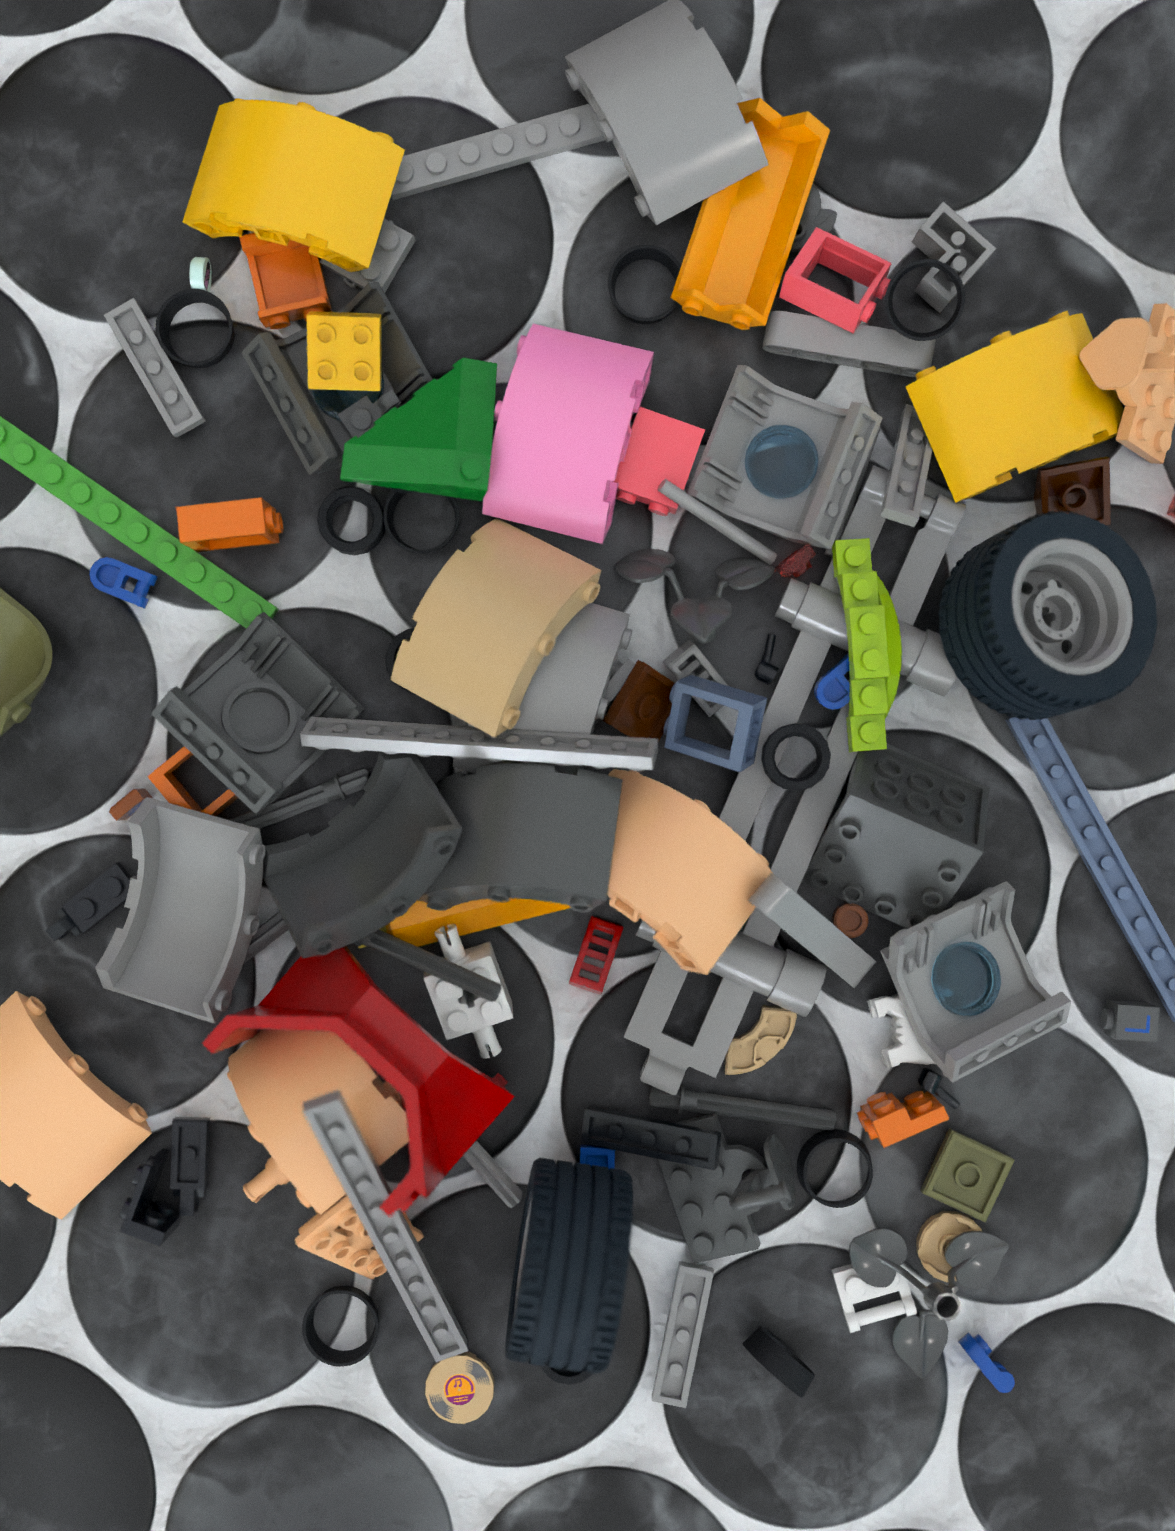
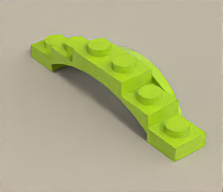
[832,538,902,752]

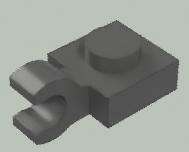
[338,389,402,438]

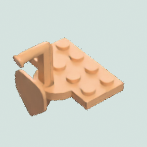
[1079,303,1175,464]

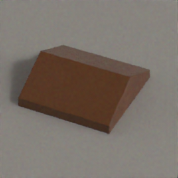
[1034,456,1111,525]

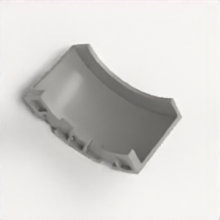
[564,0,769,225]
[452,603,633,775]
[95,797,266,1024]

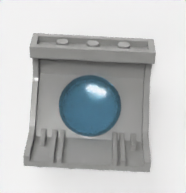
[687,365,882,549]
[880,881,1071,1083]

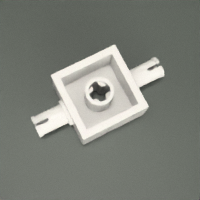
[423,924,513,1059]

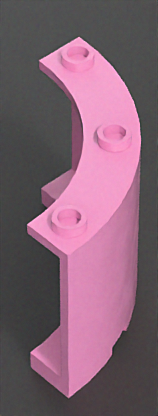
[482,324,654,544]

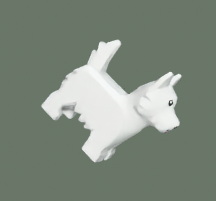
[867,983,953,1077]

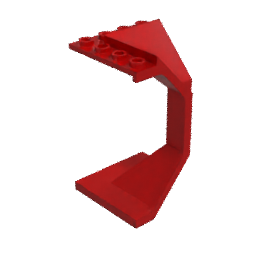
[202,946,515,1217]

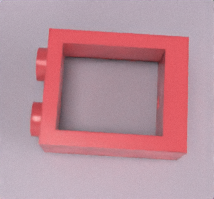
[779,227,892,334]

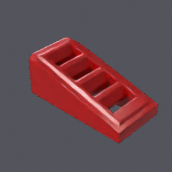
[569,916,624,995]

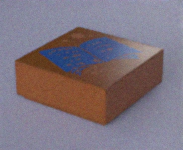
[109,788,153,821]

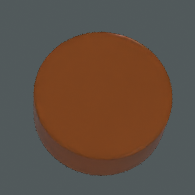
[832,903,868,938]

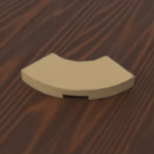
[724,1006,797,1075]

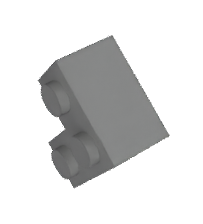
[912,201,996,313]

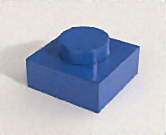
[580,1144,615,1169]

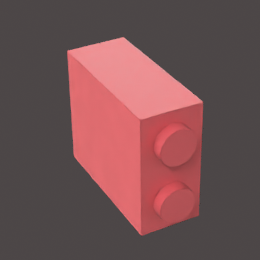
[613,407,705,516]

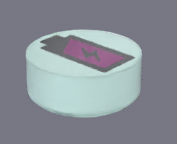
[189,257,212,292]

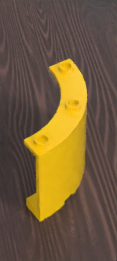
[182,98,405,272]
[905,311,1124,503]

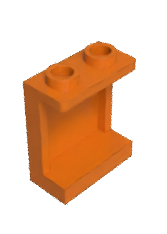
[239,233,332,329]

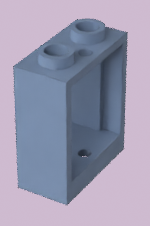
[664,675,767,772]

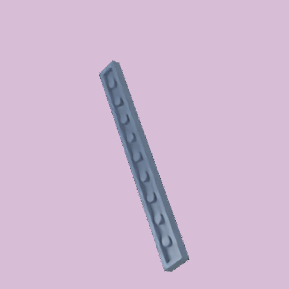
[1005,717,1175,1022]

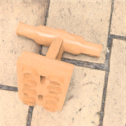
[243,1156,424,1279]

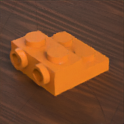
[856,1091,949,1148]

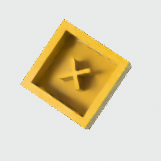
[307,311,382,391]

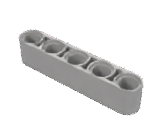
[762,311,936,378]
[748,873,876,988]

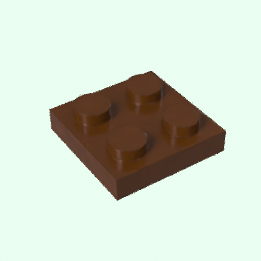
[603,660,675,742]

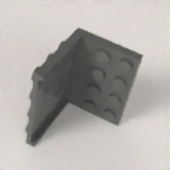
[801,744,990,928]

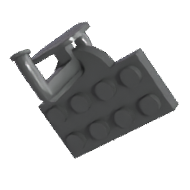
[658,1112,796,1264]

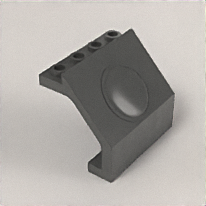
[151,612,365,814]

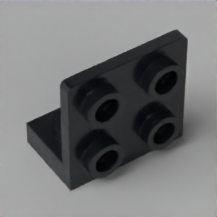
[120,1148,182,1246]

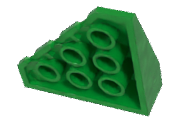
[340,358,497,501]

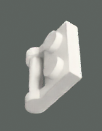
[831,1264,917,1333]

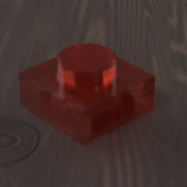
[776,543,816,578]

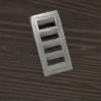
[663,640,728,717]

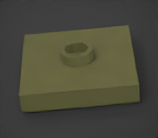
[920,1128,1015,1223]

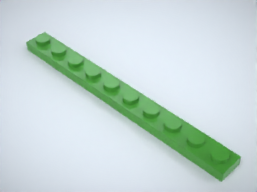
[0,416,279,629]

